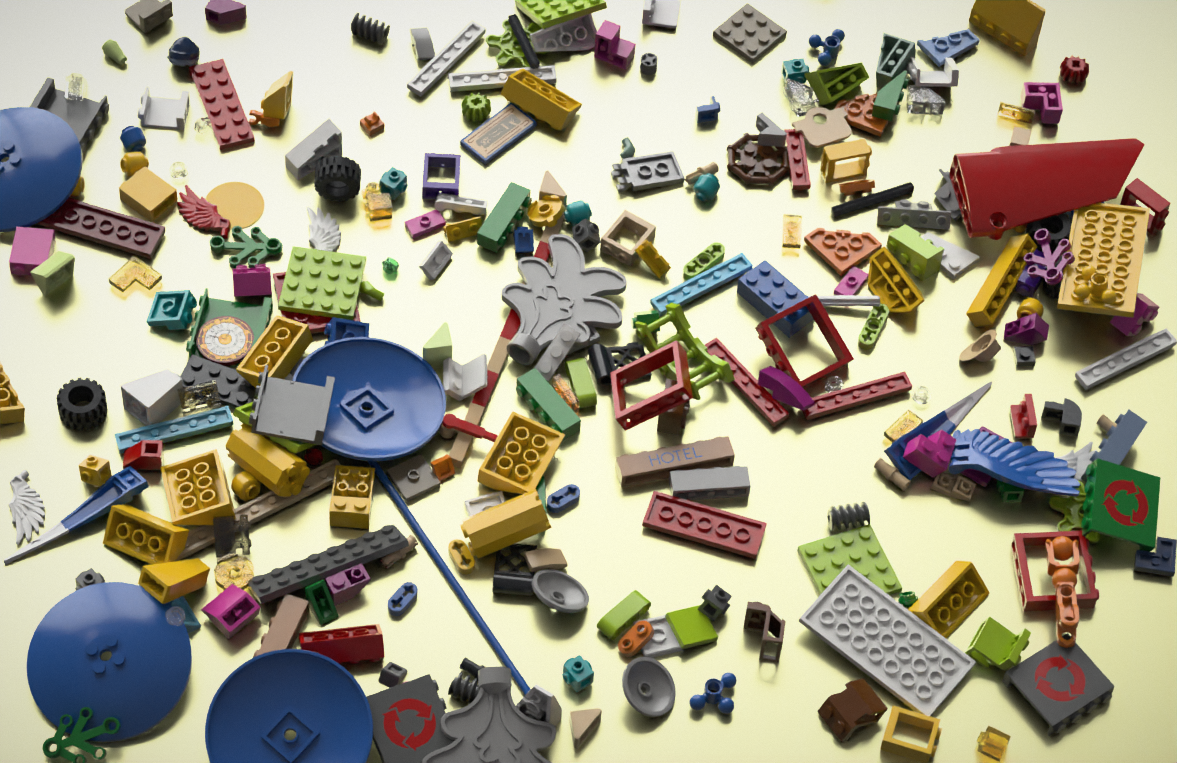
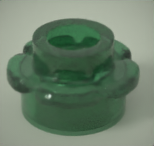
[382,257,399,274]

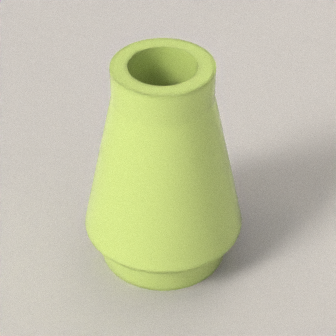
[102,39,127,65]

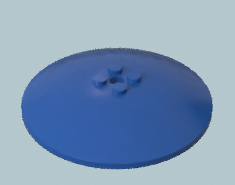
[0,107,83,232]
[292,337,446,461]
[26,582,192,742]
[205,649,373,763]

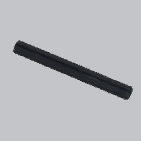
[831,182,914,217]

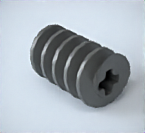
[351,12,390,44]
[827,501,870,531]
[448,672,480,704]

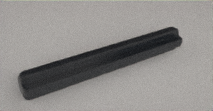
[508,14,540,70]

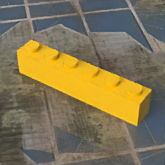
[966,234,1037,327]

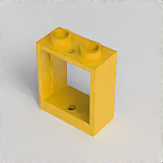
[820,138,872,183]
[880,706,942,763]

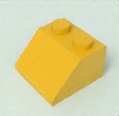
[260,71,294,119]

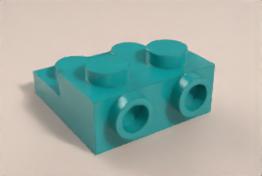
[146,290,197,330]

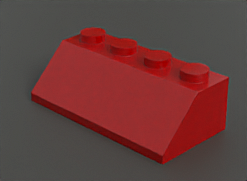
[298,624,385,664]

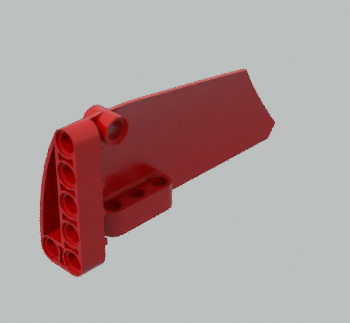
[950,138,1145,240]

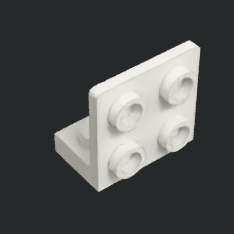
[642,0,681,28]
[443,353,487,401]

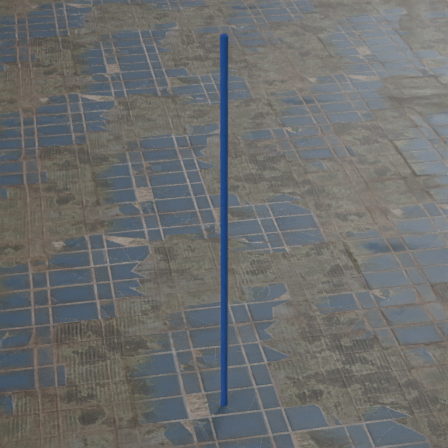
[367,461,531,695]

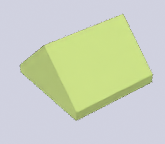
[30,251,75,296]
[422,322,453,370]

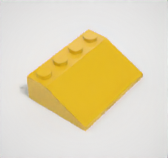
[969,0,1046,56]
[477,411,565,494]
[160,449,236,525]

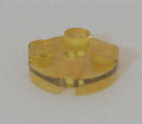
[214,553,254,590]

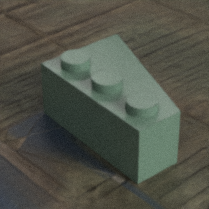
[876,32,916,89]

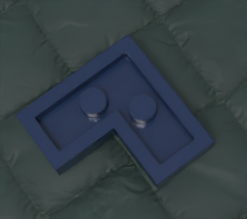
[1134,536,1177,577]

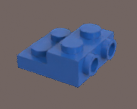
[324,317,370,345]

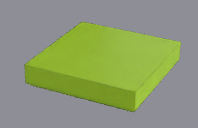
[665,605,718,649]

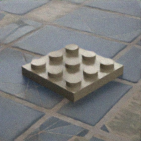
[713,3,787,64]

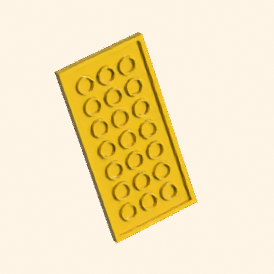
[1057,203,1150,318]

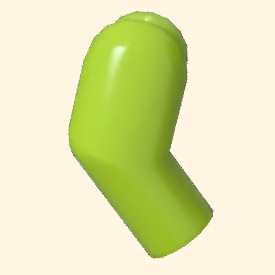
[360,281,385,302]

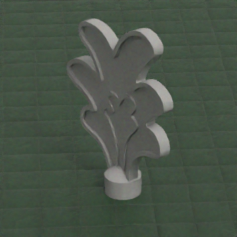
[501,234,627,365]
[422,666,556,763]

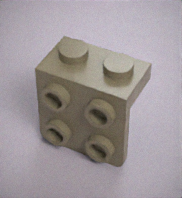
[124,0,173,33]

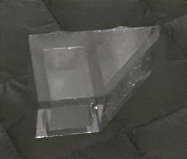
[64,73,87,101]
[783,79,819,117]
[906,85,945,115]

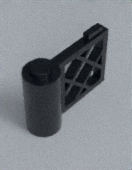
[588,342,652,386]
[492,543,537,596]

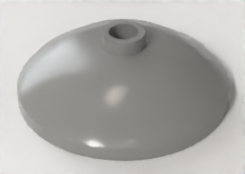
[532,569,589,613]
[622,657,676,717]

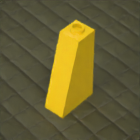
[138,558,211,604]

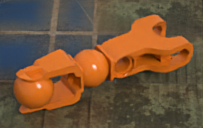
[1045,536,1080,648]

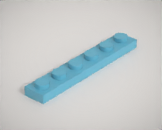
[650,252,753,317]
[114,406,234,454]

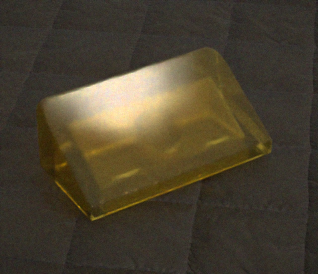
[997,101,1035,124]

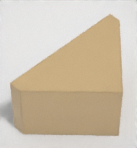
[538,170,567,207]
[569,708,602,749]

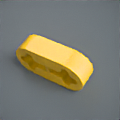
[448,539,475,575]

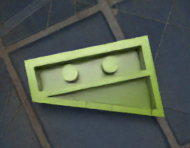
[804,62,870,105]
[886,224,944,281]

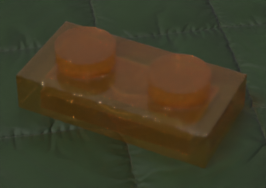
[551,373,579,413]

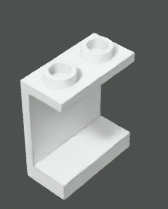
[907,57,959,87]
[137,87,190,130]

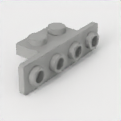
[934,168,962,221]
[876,199,951,229]

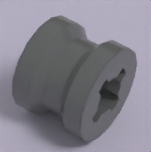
[640,53,658,75]

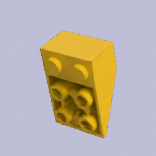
[329,465,375,529]

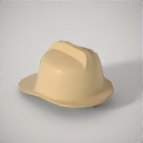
[959,330,1001,362]

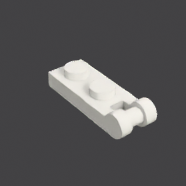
[435,194,488,215]

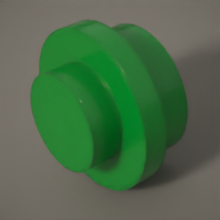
[898,591,918,607]

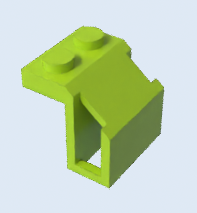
[965,616,1031,670]

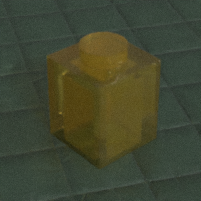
[976,725,1011,762]

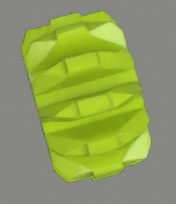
[461,92,492,122]

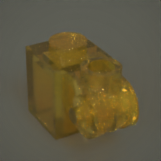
[361,182,392,221]

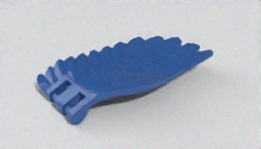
[949,429,1080,496]

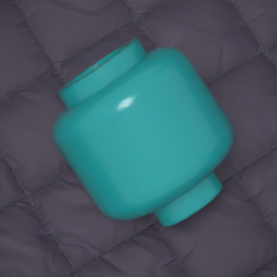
[693,173,720,201]
[564,200,592,226]

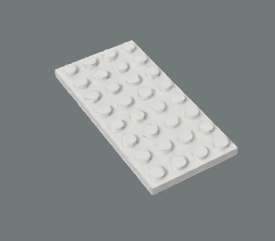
[798,564,976,717]

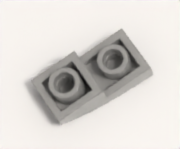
[410,27,435,60]

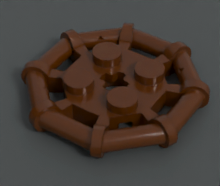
[726,132,790,186]

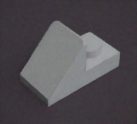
[755,112,787,147]

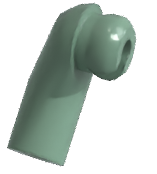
[620,137,636,159]

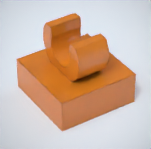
[360,111,385,136]
[430,454,455,481]

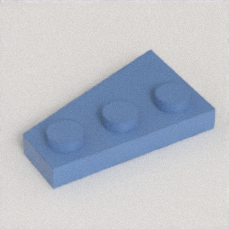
[916,29,980,67]

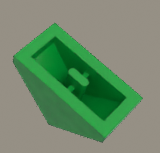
[305,580,339,625]

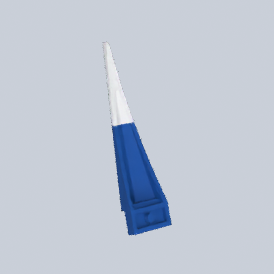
[884,381,993,480]
[3,466,149,565]

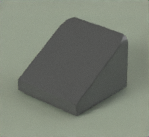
[378,661,408,688]

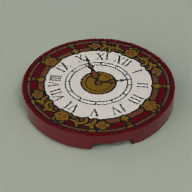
[196,316,254,366]

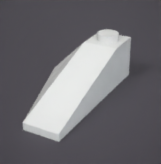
[529,14,597,52]
[516,684,562,728]

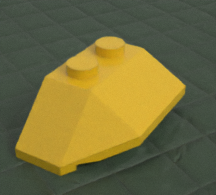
[868,246,925,313]

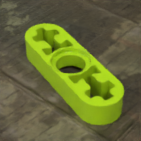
[682,242,725,280]
[858,303,889,350]

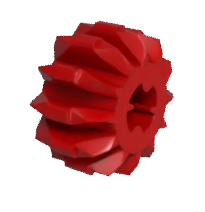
[1059,55,1090,84]

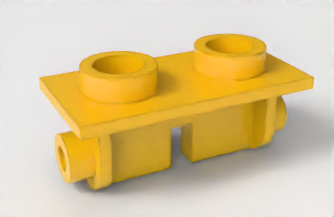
[443,216,482,242]
[634,240,671,278]

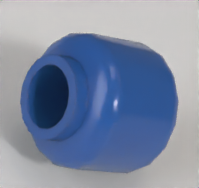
[119,125,147,152]

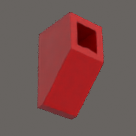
[123,440,164,470]

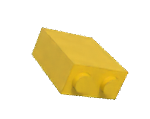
[119,166,178,222]

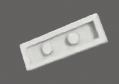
[535,323,581,382]

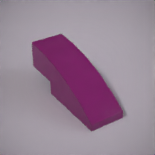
[758,366,815,411]

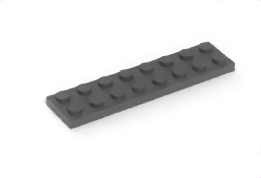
[246,524,409,604]

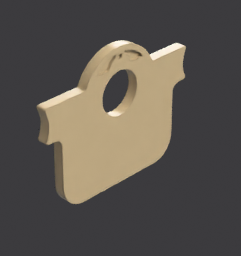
[791,107,852,148]

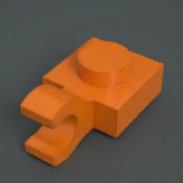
[249,110,281,127]

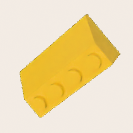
[501,68,582,130]
[236,315,313,388]
[102,504,189,565]
[908,561,990,638]

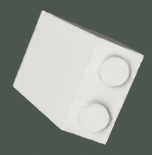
[120,368,184,426]

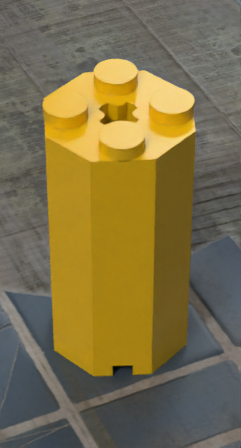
[225,423,310,497]
[460,489,552,559]

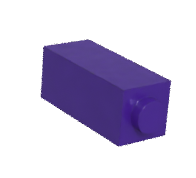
[1015,249,1047,298]

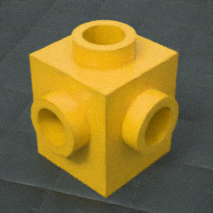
[78,455,112,487]

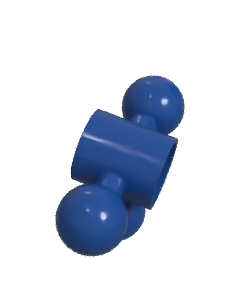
[808,28,845,66]
[689,672,737,714]

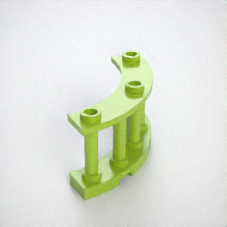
[635,303,735,400]

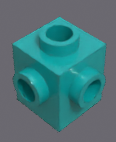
[781,58,810,86]
[379,166,408,200]
[562,655,594,692]

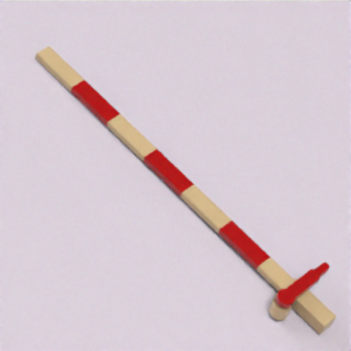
[439,214,565,468]

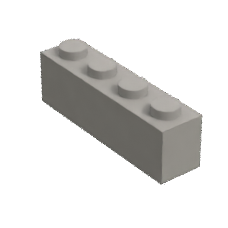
[669,466,751,501]

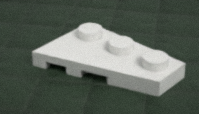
[921,232,980,280]

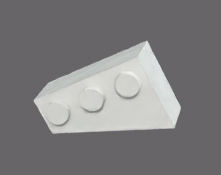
[285,118,343,180]

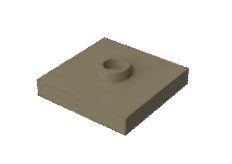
[387,454,440,502]

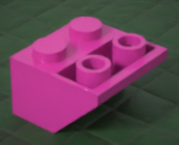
[232,264,272,297]
[201,584,261,640]

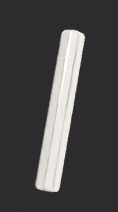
[807,295,880,306]

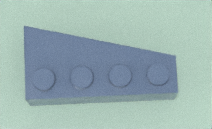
[1081,409,1148,483]

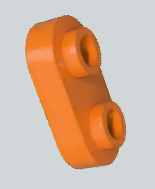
[839,179,875,196]
[618,621,654,657]

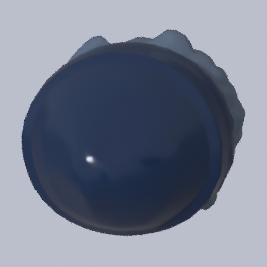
[167,36,200,67]

